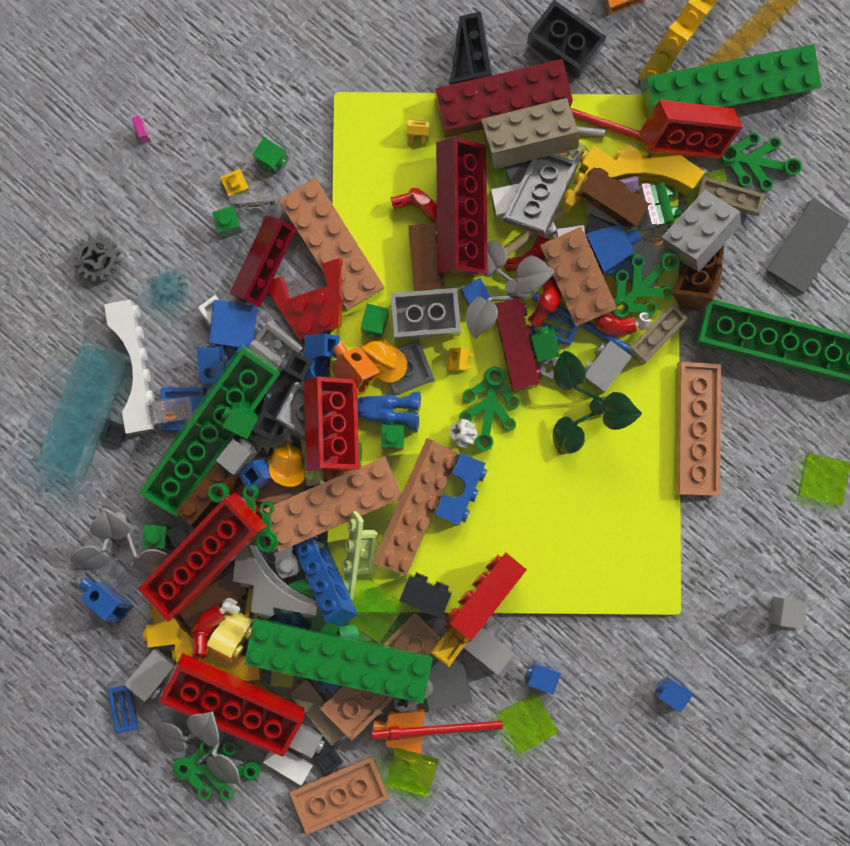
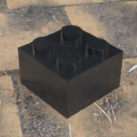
[399,572,452,619]

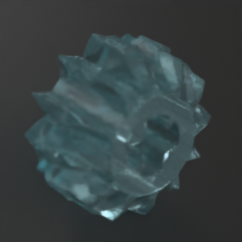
[150,267,188,305]

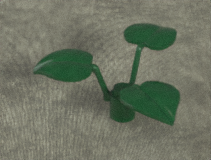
[553,351,642,455]

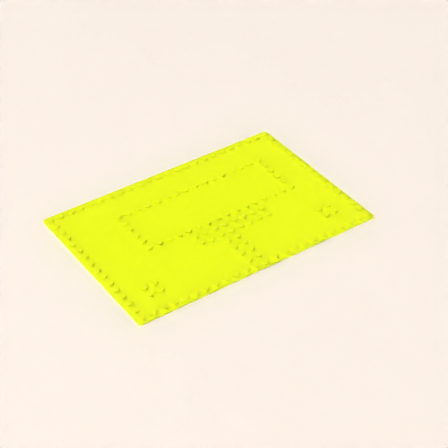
[328,92,681,615]

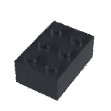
[527,0,607,80]

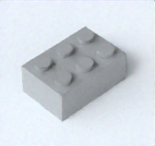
[662,190,741,272]
[391,288,461,341]

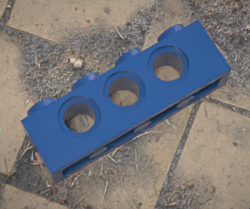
[294,537,358,627]

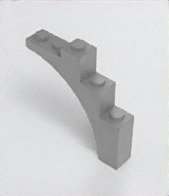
[233,497,321,618]

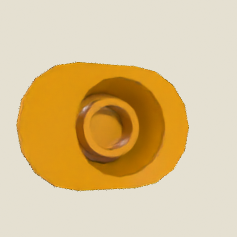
[361,338,407,382]
[268,440,305,487]

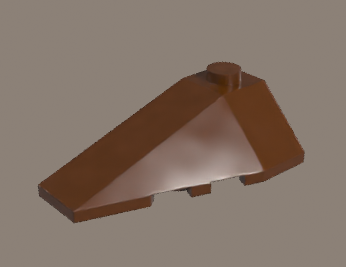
[672,245,724,311]

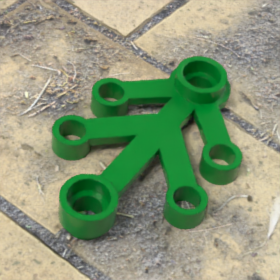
[718,132,802,192]
[610,252,679,318]
[459,366,520,451]
[208,483,278,553]
[173,740,261,801]

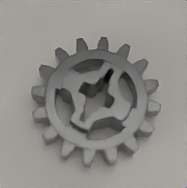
[72,234,122,283]

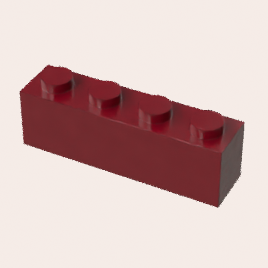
[229,216,296,307]
[495,298,542,392]

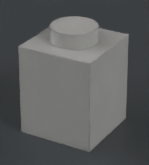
[289,724,325,758]

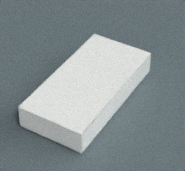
[263,750,313,785]

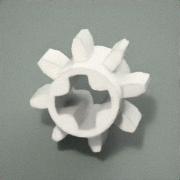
[450,419,477,448]

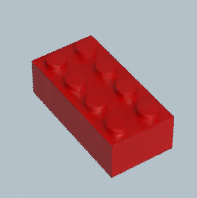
[639,99,743,159]
[304,377,360,472]
[444,552,527,644]

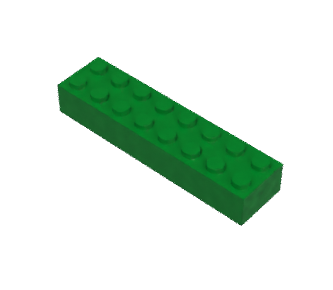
[640,44,822,119]
[694,299,850,385]
[139,344,280,517]
[244,617,433,703]

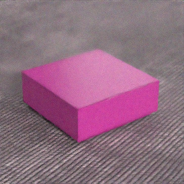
[132,115,151,144]

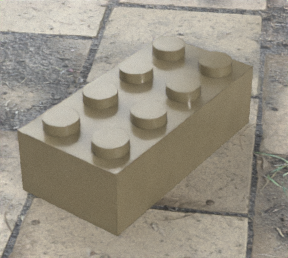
[481,98,579,170]

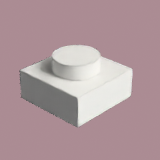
[196,295,219,326]

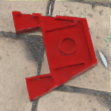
[268,258,343,340]

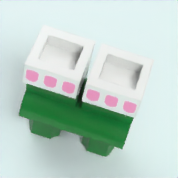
[632,182,681,231]

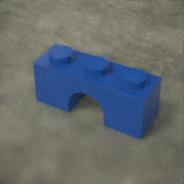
[304,333,339,381]
[434,453,487,525]

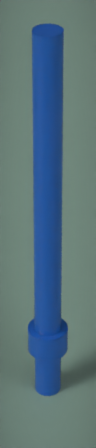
[531,291,639,361]

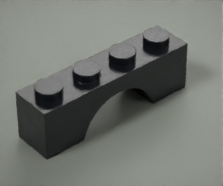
[251,350,312,440]

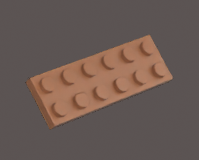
[278,178,384,311]
[676,362,721,496]
[372,438,459,576]
[264,456,402,552]
[320,612,441,741]

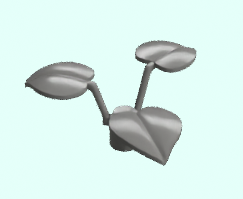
[466,241,554,338]
[70,508,169,573]
[155,712,241,784]

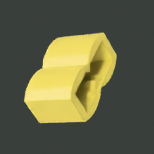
[207,612,254,663]

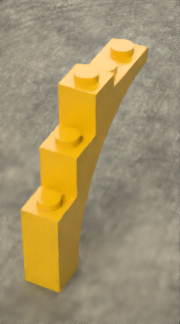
[637,0,719,81]
[561,144,705,214]
[143,606,263,681]

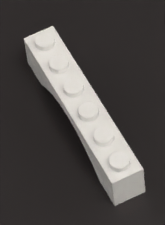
[104,300,158,435]

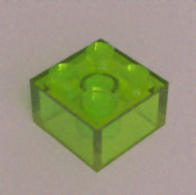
[348,579,405,643]

